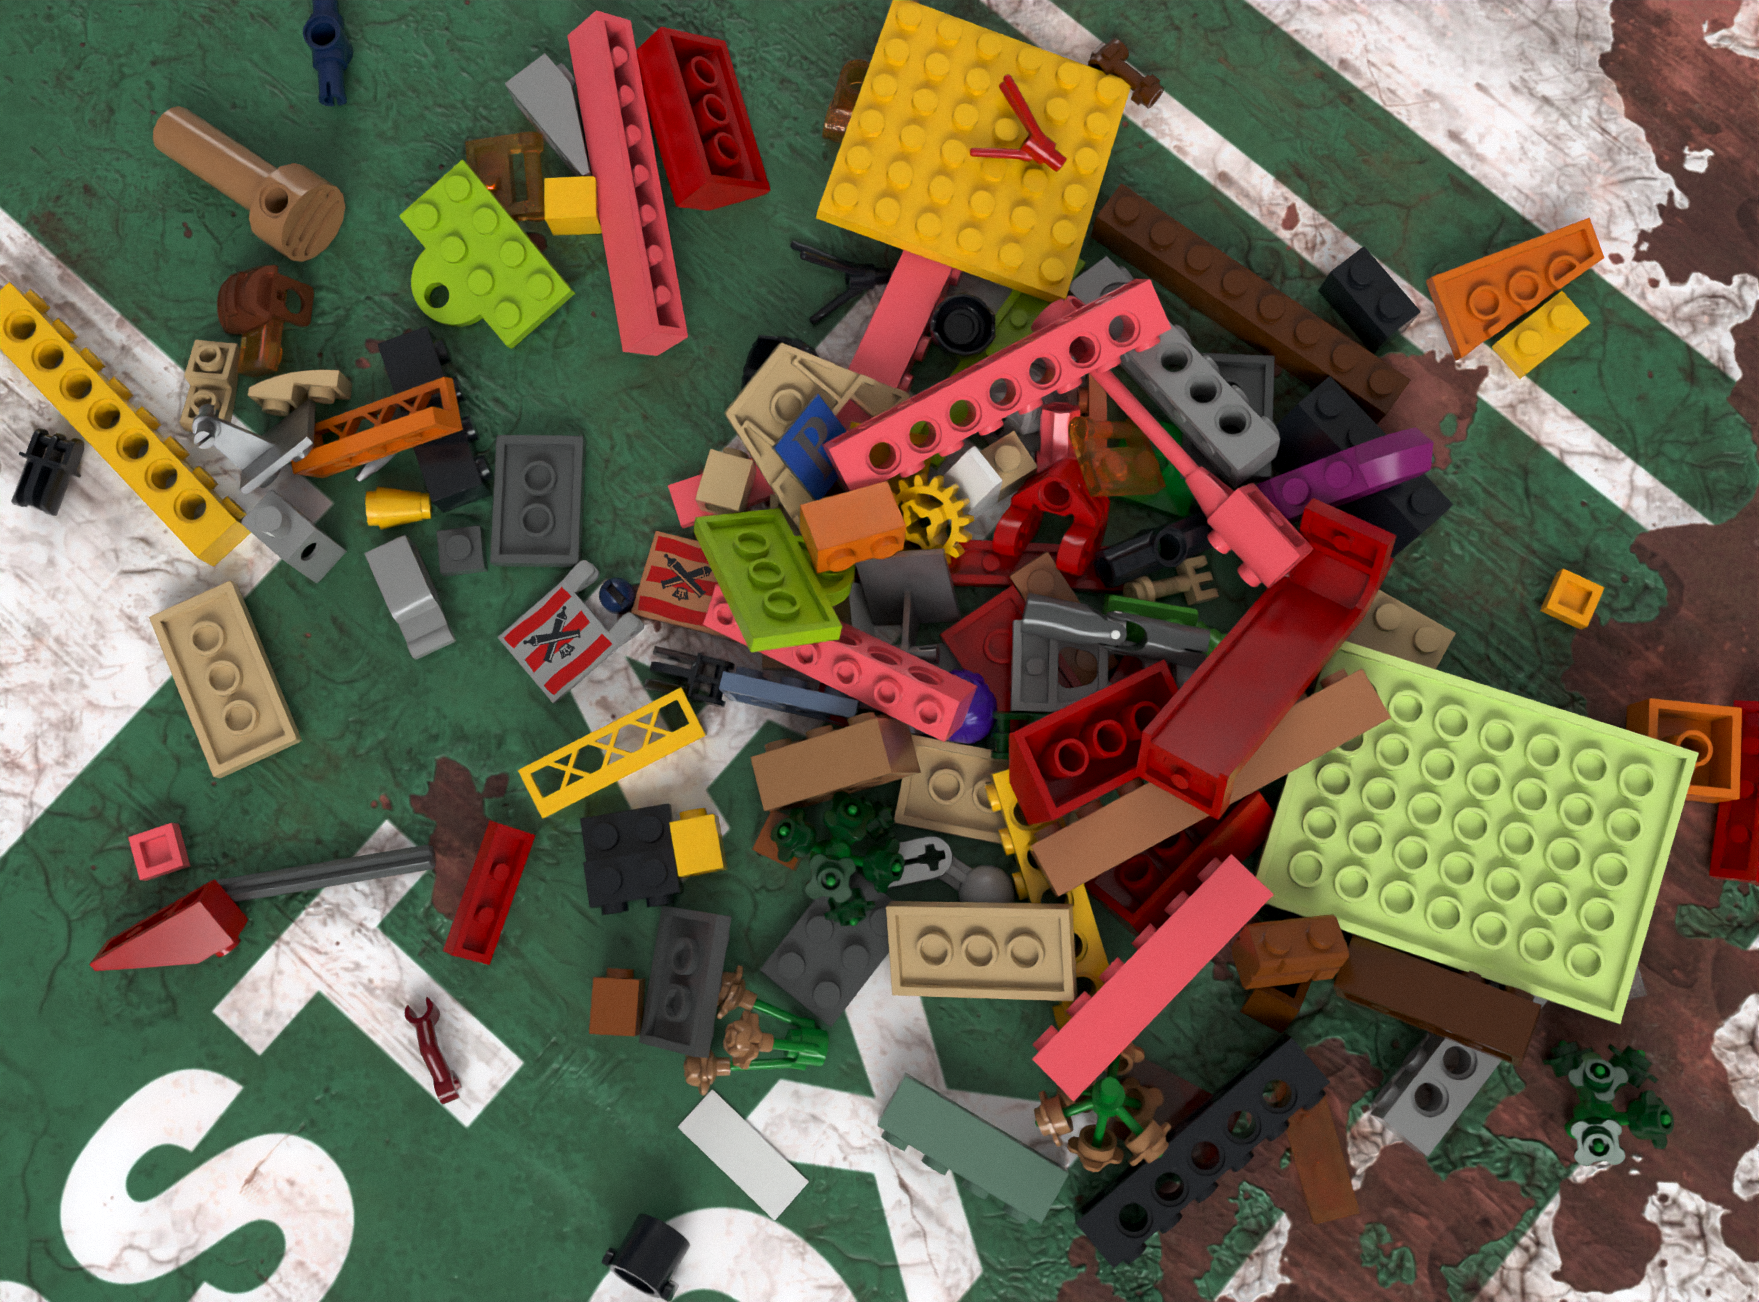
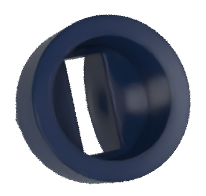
[599,578,636,614]

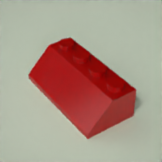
[636,27,771,211]
[1009,659,1178,825]
[1084,791,1274,938]

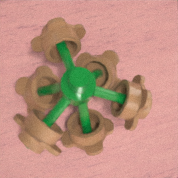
[1034,1042,1171,1172]

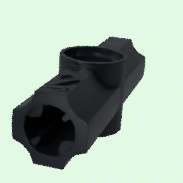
[1093,509,1213,588]

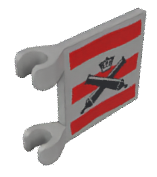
[498,560,644,704]

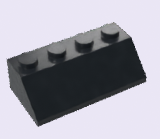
[1271,376,1454,558]

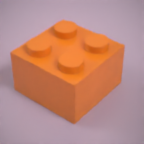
[1626,698,1742,803]

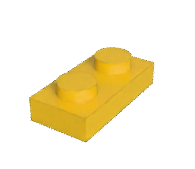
[1492,291,1591,379]

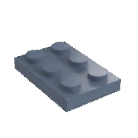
[719,667,863,725]

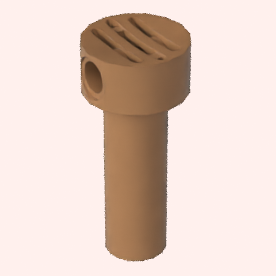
[153,106,345,262]

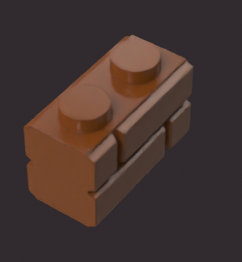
[1231,914,1349,990]

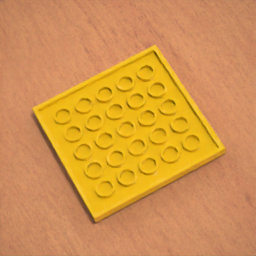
[816,0,1131,303]

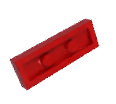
[443,820,536,965]

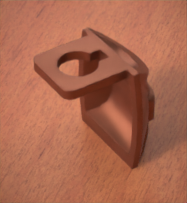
[217,265,314,334]

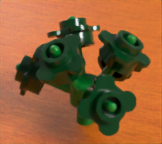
[770,791,904,927]
[1542,1040,1674,1166]

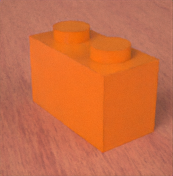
[799,481,906,574]

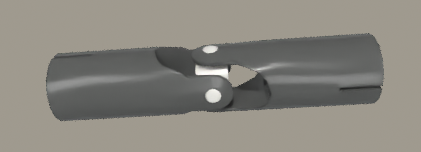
[1020,593,1210,669]

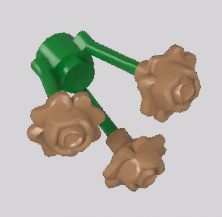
[683,965,829,1095]

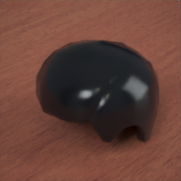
[930,292,996,361]

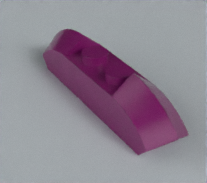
[1256,427,1434,524]

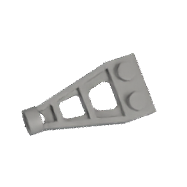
[1010,620,1195,713]

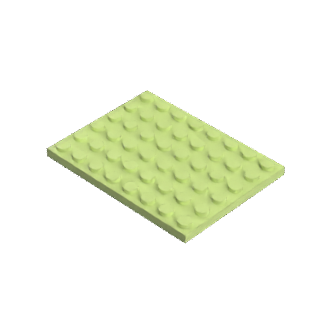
[1254,641,1699,1024]

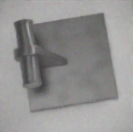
[192,398,316,495]
[856,548,961,664]

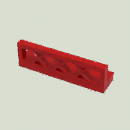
[1709,700,1759,887]

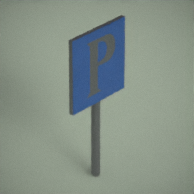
[772,394,847,501]

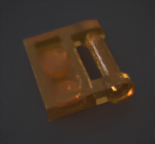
[465,132,546,222]
[1068,416,1166,497]

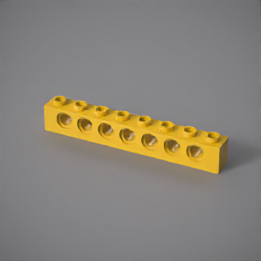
[0,282,251,567]

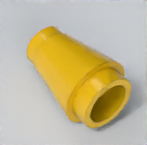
[365,486,432,530]

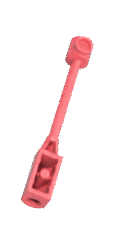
[1031,296,1314,588]

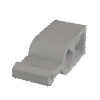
[364,535,456,660]

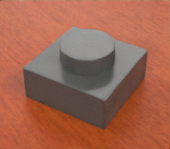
[436,525,488,577]

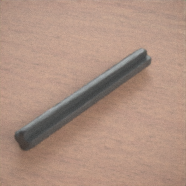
[216,845,436,902]

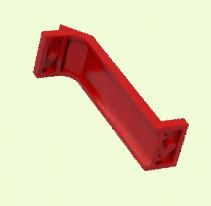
[1136,498,1397,820]

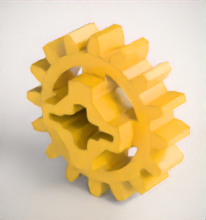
[891,473,975,565]

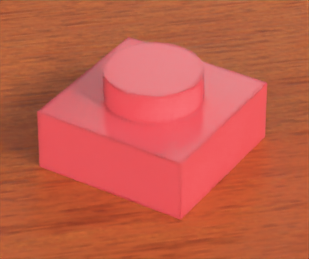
[128,823,190,881]

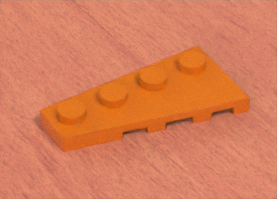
[1426,217,1605,361]

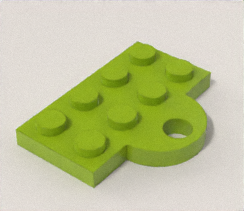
[399,159,576,349]
[694,508,855,652]

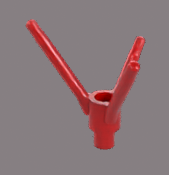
[970,74,1067,172]

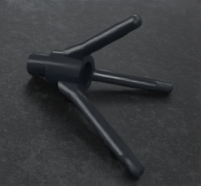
[790,241,891,324]

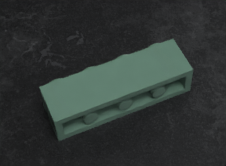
[877,1072,1069,1224]

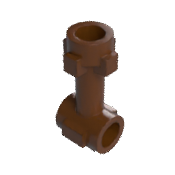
[1088,38,1164,109]

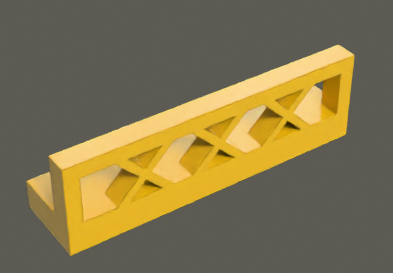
[518,687,707,819]

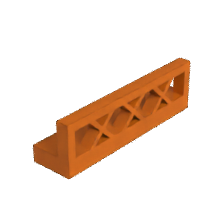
[291,377,463,478]

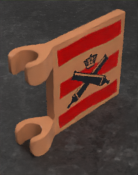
[631,531,742,644]

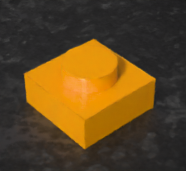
[1540,568,1605,630]

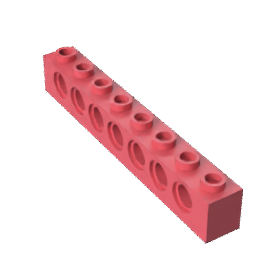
[822,278,1172,492]

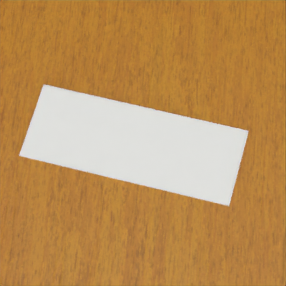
[678,1089,809,1221]

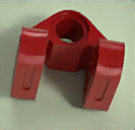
[993,458,1110,576]

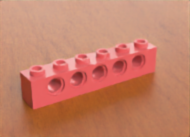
[703,584,978,742]

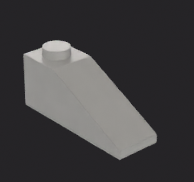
[505,53,592,177]

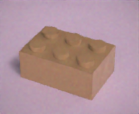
[750,712,921,811]

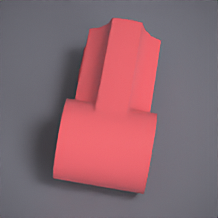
[1034,402,1081,490]

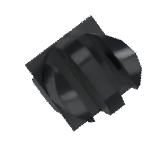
[11,428,84,516]
[644,646,735,708]

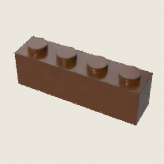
[1333,935,1541,1067]

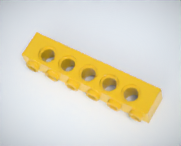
[985,768,1109,1031]

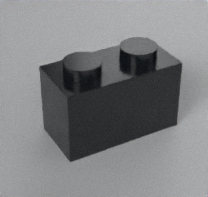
[1318,246,1421,354]

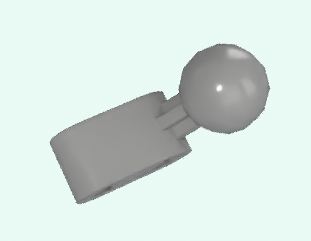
[888,837,1015,903]

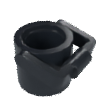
[601,1213,690,1301]

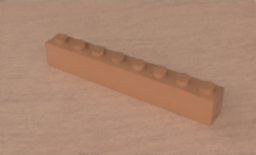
[1029,668,1391,898]

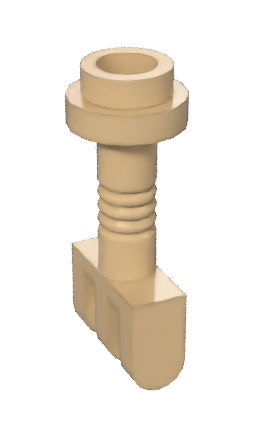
[1123,555,1219,606]

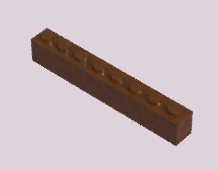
[1091,183,1411,424]

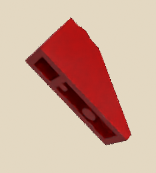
[89,879,249,971]

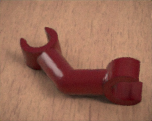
[404,997,462,1105]

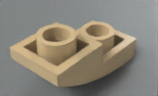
[179,340,240,432]
[248,370,353,417]

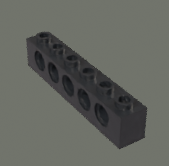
[1075,1032,1330,1269]

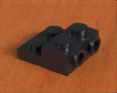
[580,803,684,915]

